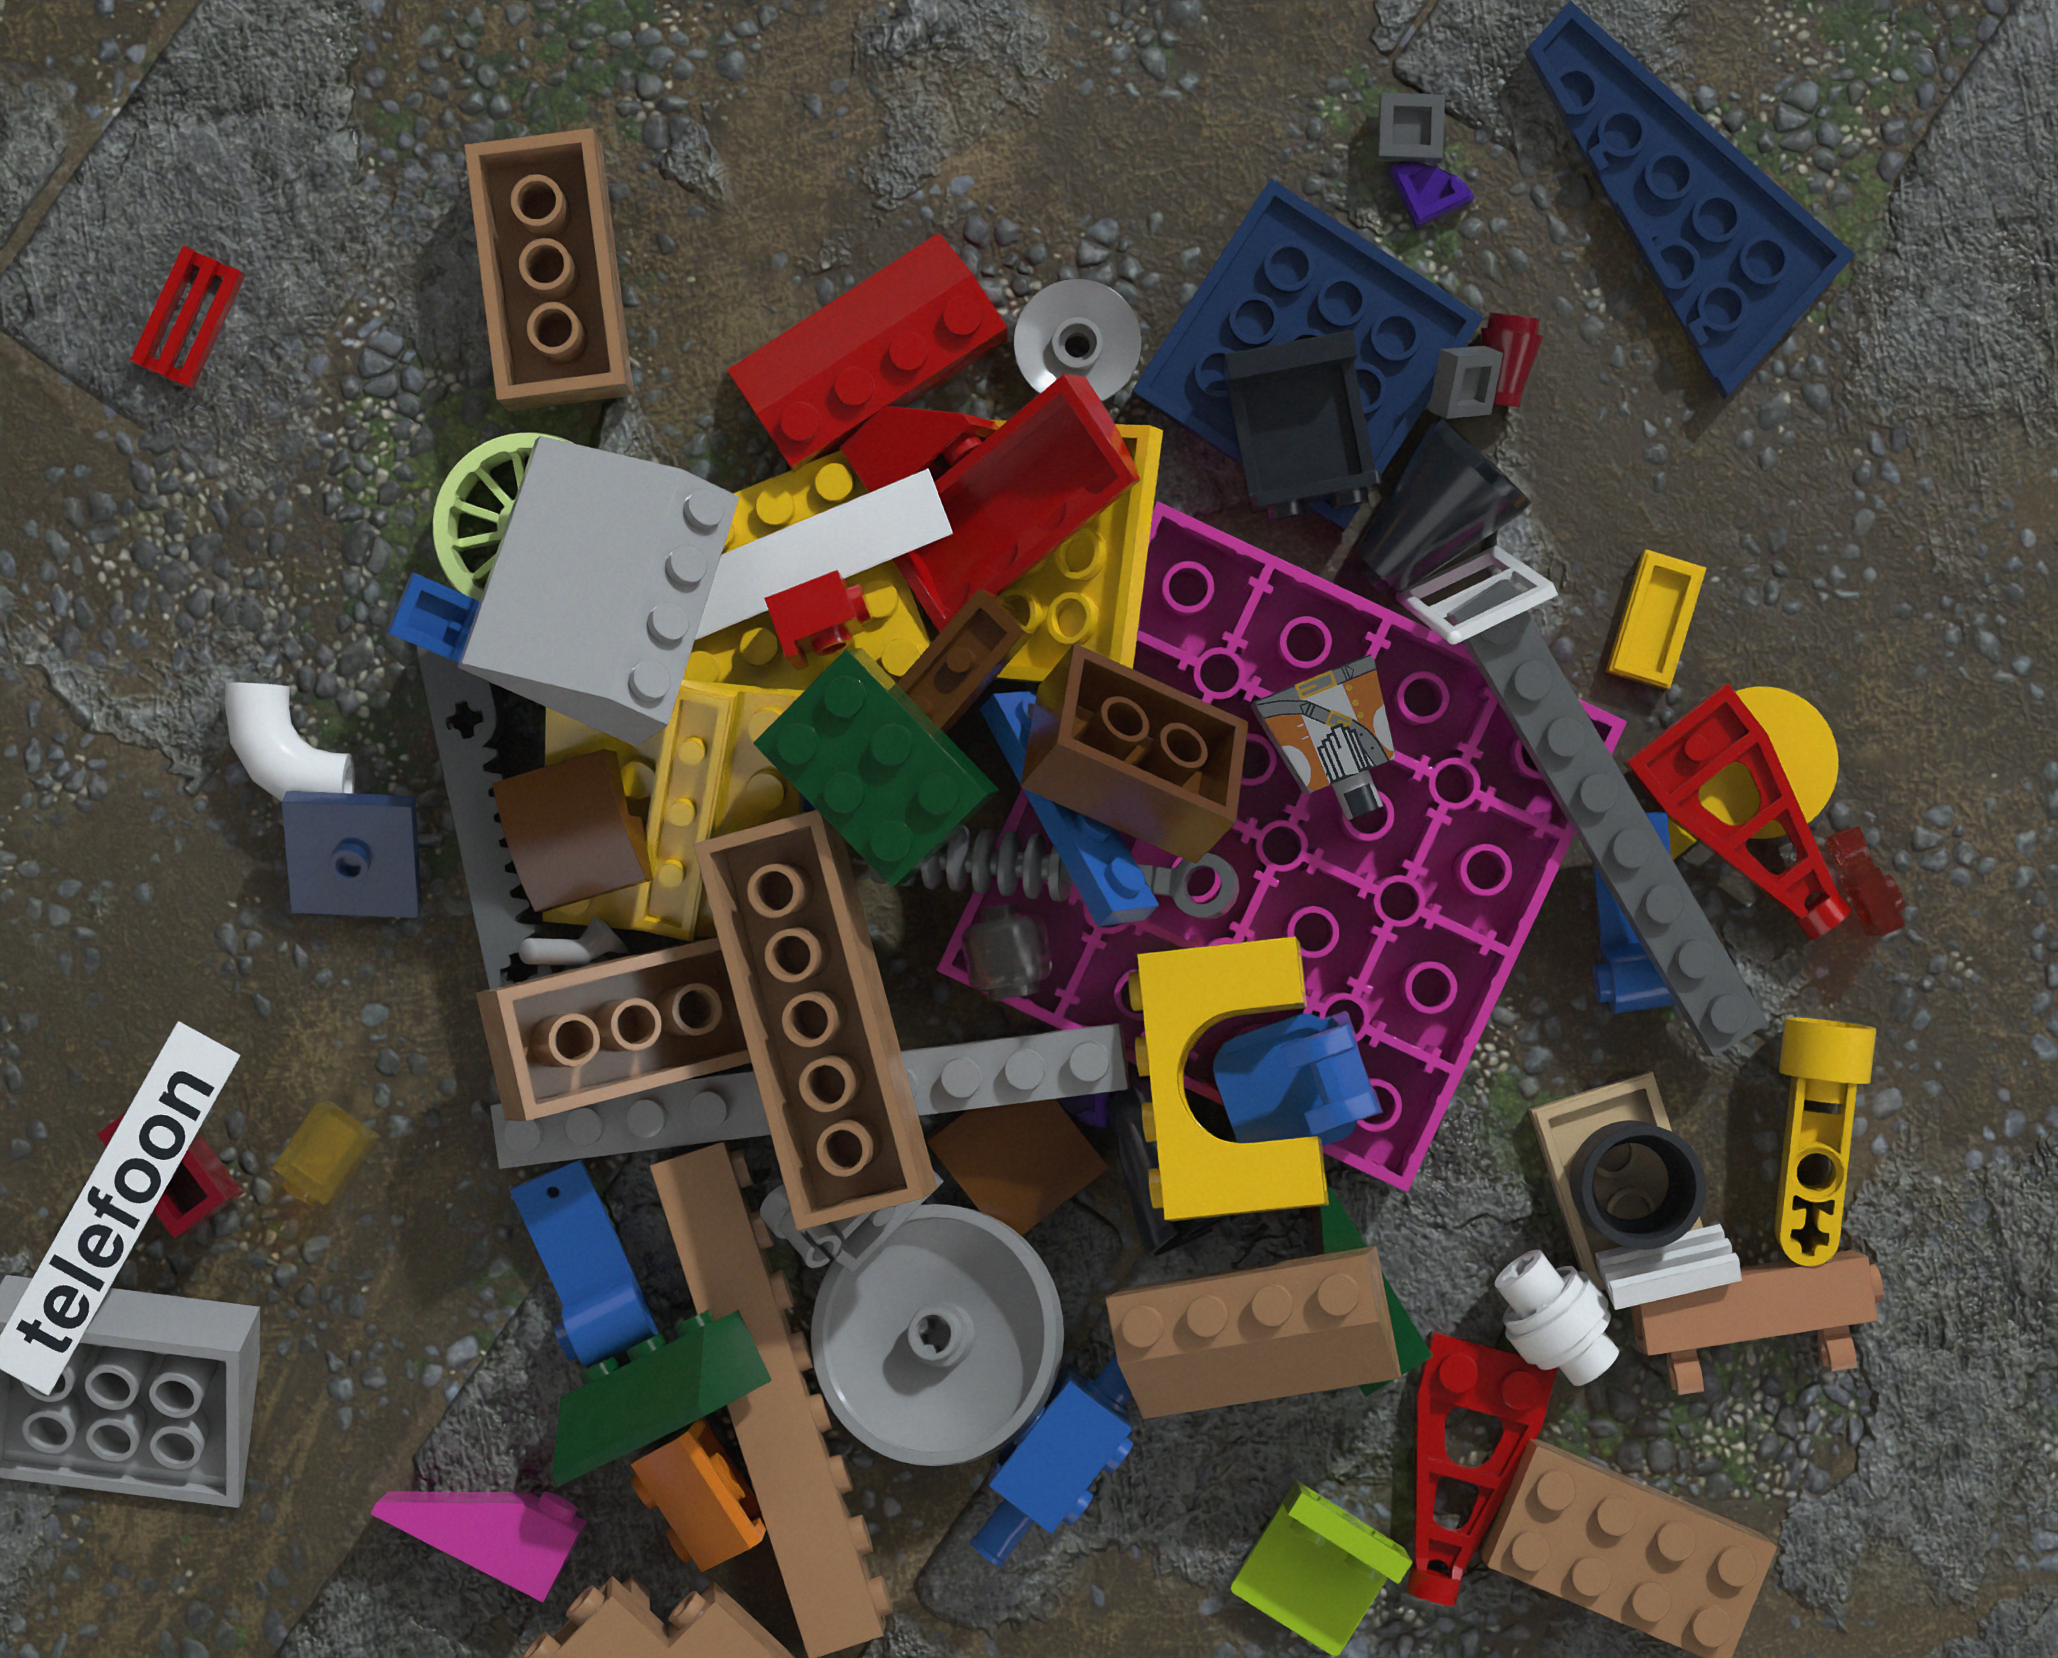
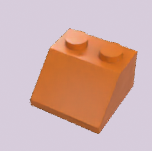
[630,1417,767,1572]

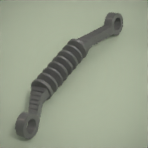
[844,826,1239,920]

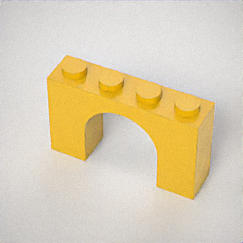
[1128,936,1329,1221]

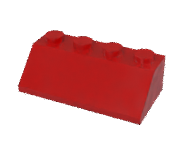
[727,233,1008,472]

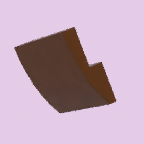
[492,749,653,913]
[924,1098,1109,1236]

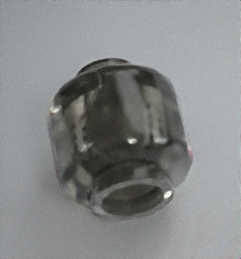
[961,903,1053,1001]

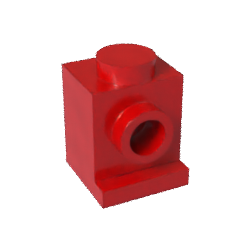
[764,570,873,670]

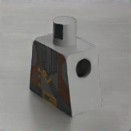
[1251,654,1395,821]

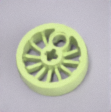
[433,432,574,600]

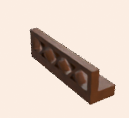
[896,588,1033,734]

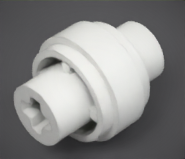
[1494,1250,1619,1386]

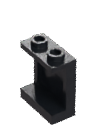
[1222,330,1382,522]

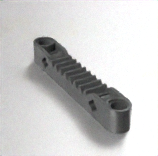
[417,646,561,989]

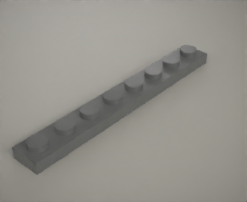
[1447,579,1768,1057]

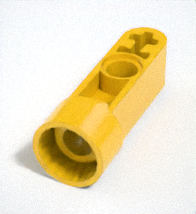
[1774,1017,1876,1266]

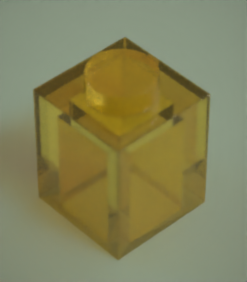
[272,1101,381,1205]

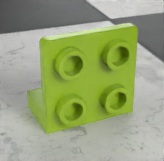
[1230,1480,1412,1656]

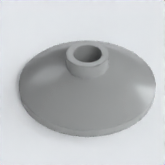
[1014,279,1141,402]

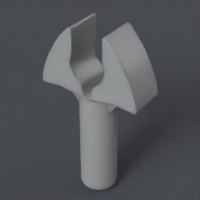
[519,917,628,972]

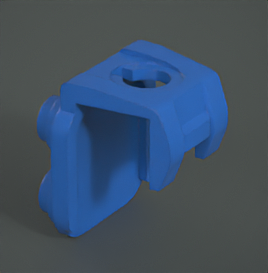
[1213,1011,1383,1146]

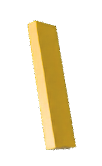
[630,679,739,942]

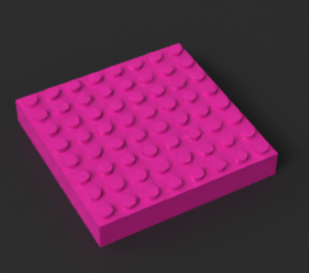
[936,501,1627,1192]

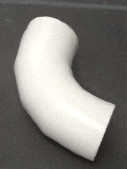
[224,683,355,802]

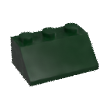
[552,1309,772,1487]

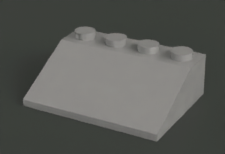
[457,436,739,747]
[0,1275,260,1508]

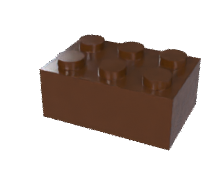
[1020,643,1248,864]

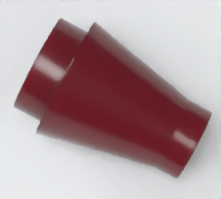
[1481,312,1544,407]

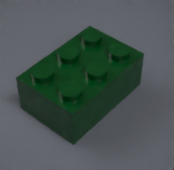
[753,648,999,888]

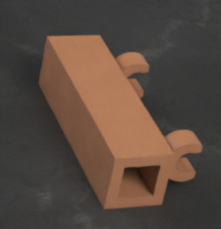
[1630,1250,1884,1395]

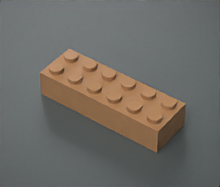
[694,810,938,1231]

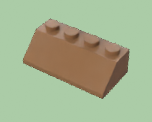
[1106,1246,1401,1419]

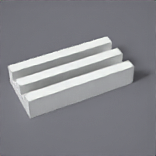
[1595,1224,1742,1310]

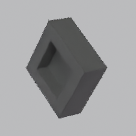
[1377,92,1445,164]
[1429,346,1503,419]

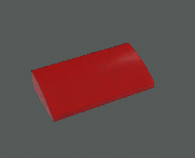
[892,374,1141,633]

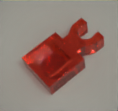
[1824,826,1906,936]

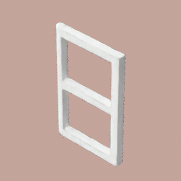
[1396,545,1558,645]

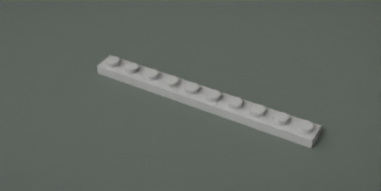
[490,1022,1131,1169]

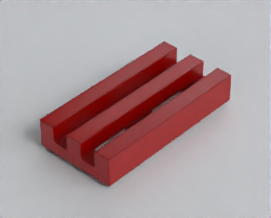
[130,245,246,390]

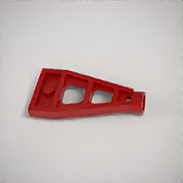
[1623,683,1851,940]
[1406,1331,1557,1606]

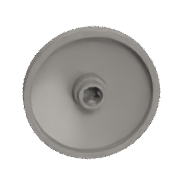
[811,1204,1064,1466]

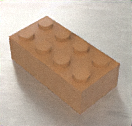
[464,128,634,412]
[476,935,751,1121]
[1477,1439,1777,1658]

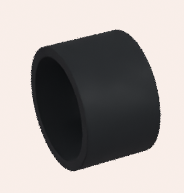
[1569,1120,1706,1250]

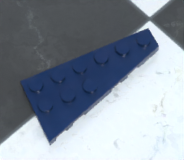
[1525,0,1856,400]

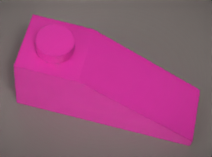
[370,1491,587,1603]

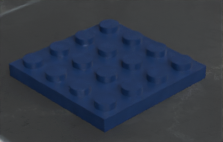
[1131,178,1484,532]

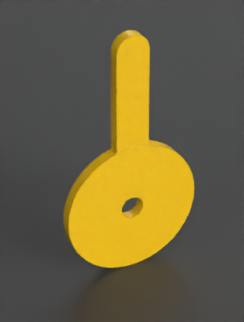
[1667,687,1838,860]

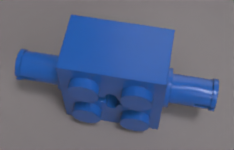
[970,1355,1134,1567]

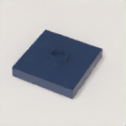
[282,791,422,918]

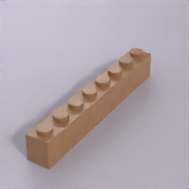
[650,1140,893,1658]

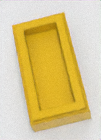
[1605,549,1706,691]

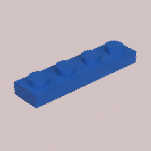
[980,691,1159,927]

